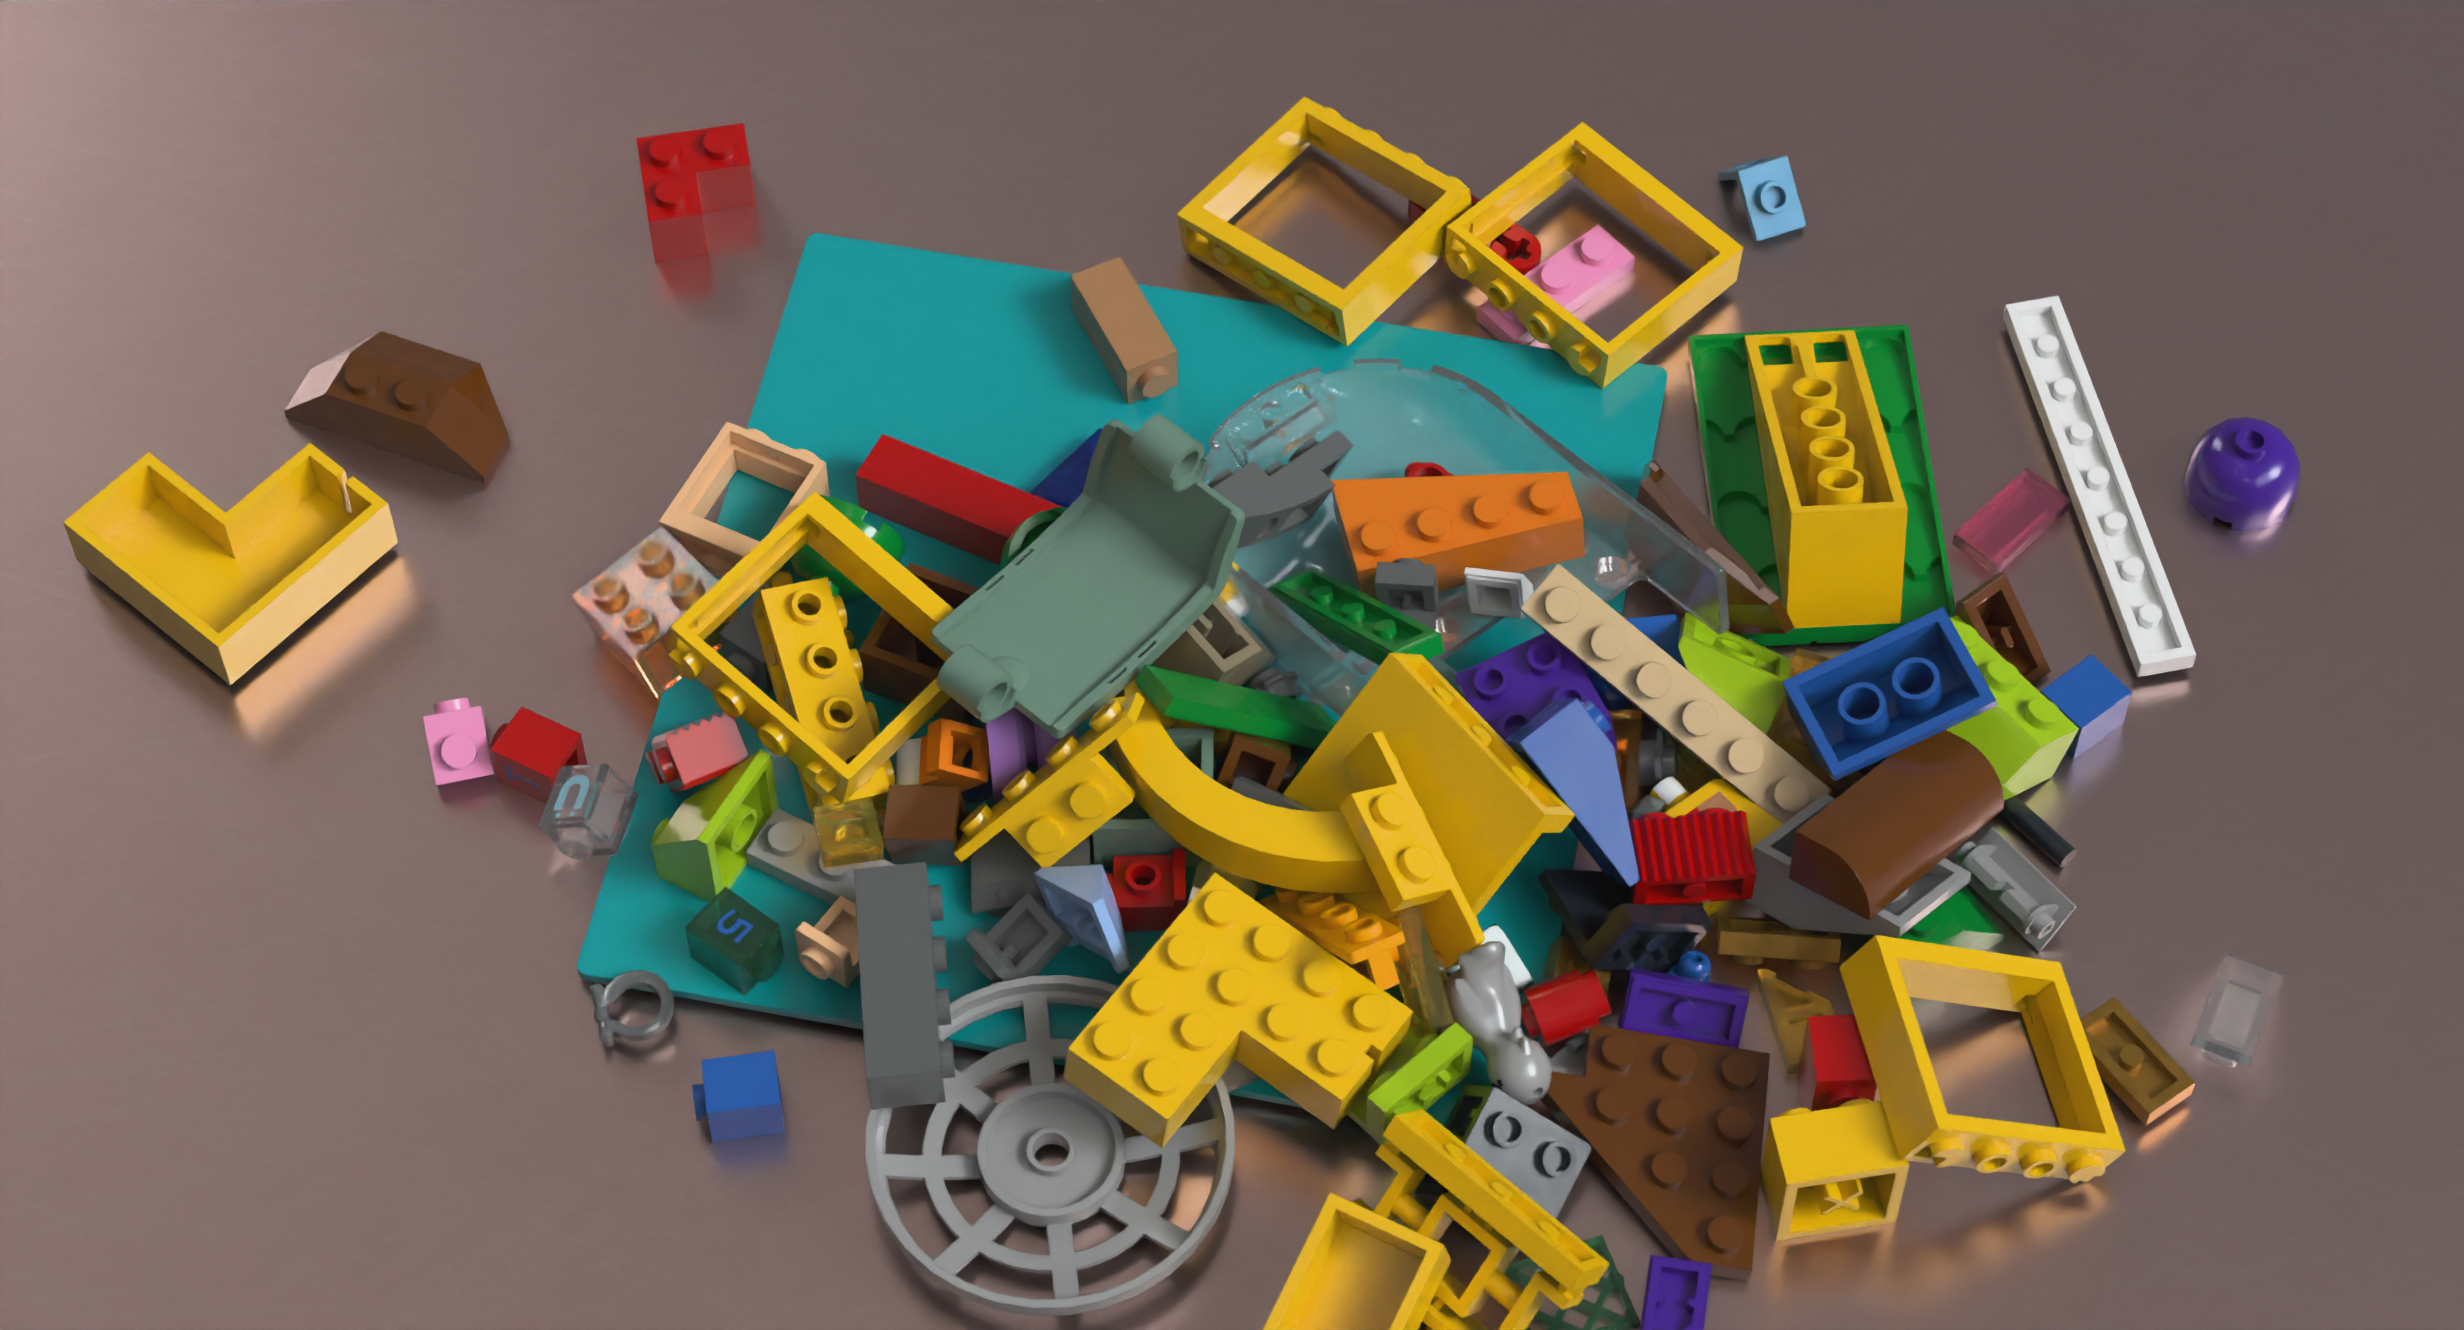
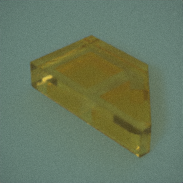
[1756,968,1835,1075]

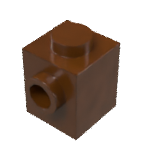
[1214,731,1298,793]
[876,785,969,866]

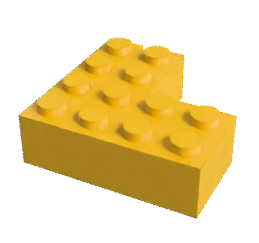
[63,443,398,685]
[1064,873,1413,1148]
[1263,1192,1451,1330]

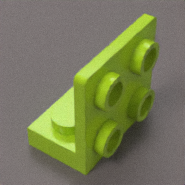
[1347,992,1473,1145]

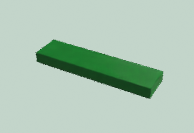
[1267,566,1444,666]
[1135,665,1336,749]

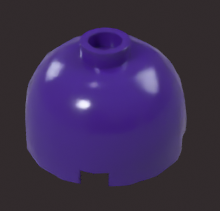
[2183,417,2300,532]

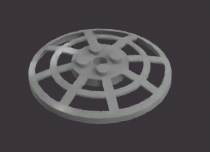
[865,975,1235,1316]

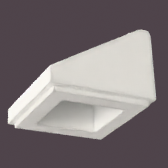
[1464,567,1534,619]

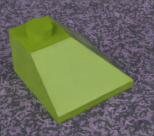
[1678,612,1791,735]
[651,750,779,906]

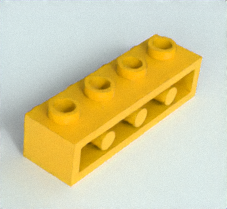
[751,577,895,826]

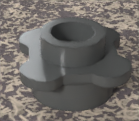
[1638,728,1678,786]

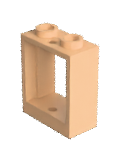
[659,422,830,593]

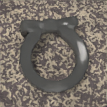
[590,970,674,1047]

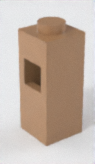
[1070,256,1178,404]

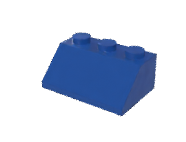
[1782,607,1997,781]

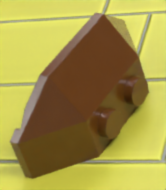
[284,331,510,483]
[1630,459,1794,634]

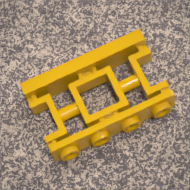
[1350,1109,1610,1330]

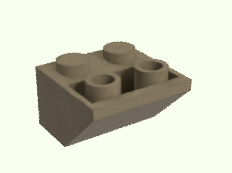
[1153,595,1278,686]

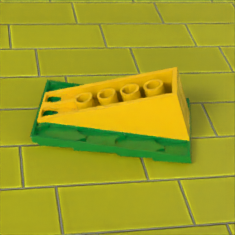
[1688,325,1955,646]

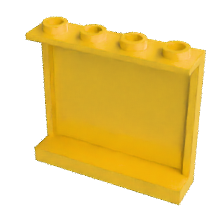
[1282,653,1575,976]

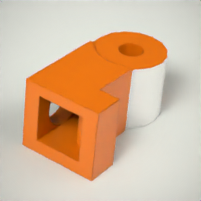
[895,718,989,792]

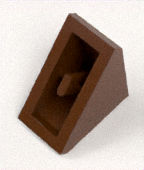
[1953,573,2051,685]

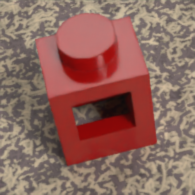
[1105,849,1186,932]

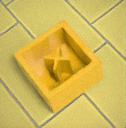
[1760,1098,1910,1241]

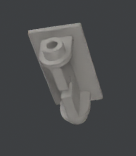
[1955,828,2077,951]

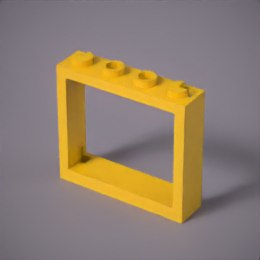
[1176,96,1472,346]
[1443,122,1743,389]
[666,491,954,804]
[1839,935,2126,1184]

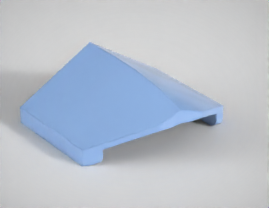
[1034,864,1133,974]

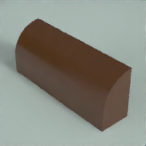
[1789,730,2004,920]

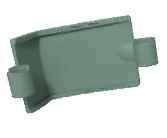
[930,414,1245,739]

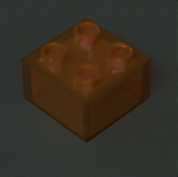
[572,526,739,698]

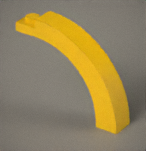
[1108,676,1381,893]

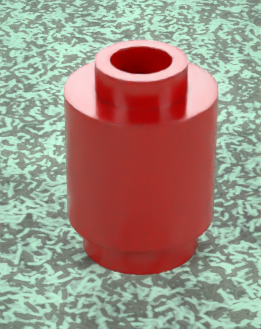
[1521,968,1612,1046]

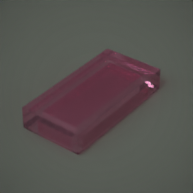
[1952,467,2071,576]

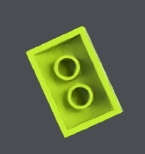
[1946,615,2079,801]

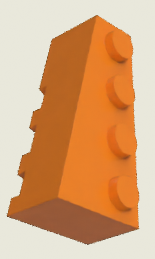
[1331,472,1585,600]

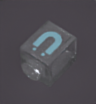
[538,763,639,860]

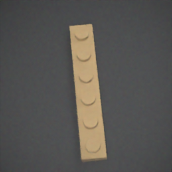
[1519,564,1832,824]

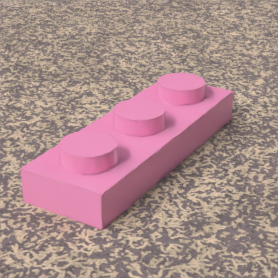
[1476,224,1635,345]

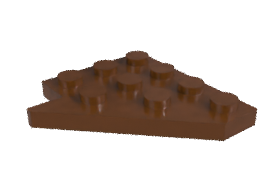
[1540,1025,1770,1281]

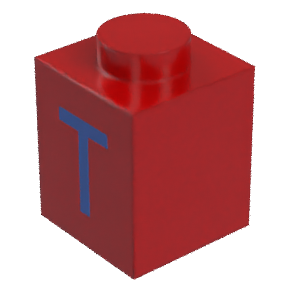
[490,706,588,807]

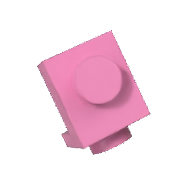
[423,698,495,786]

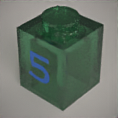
[685,886,784,996]

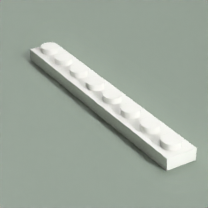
[2003,295,2196,677]

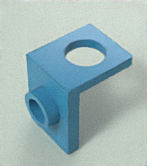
[1717,156,1806,241]

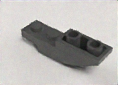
[1208,430,1354,548]

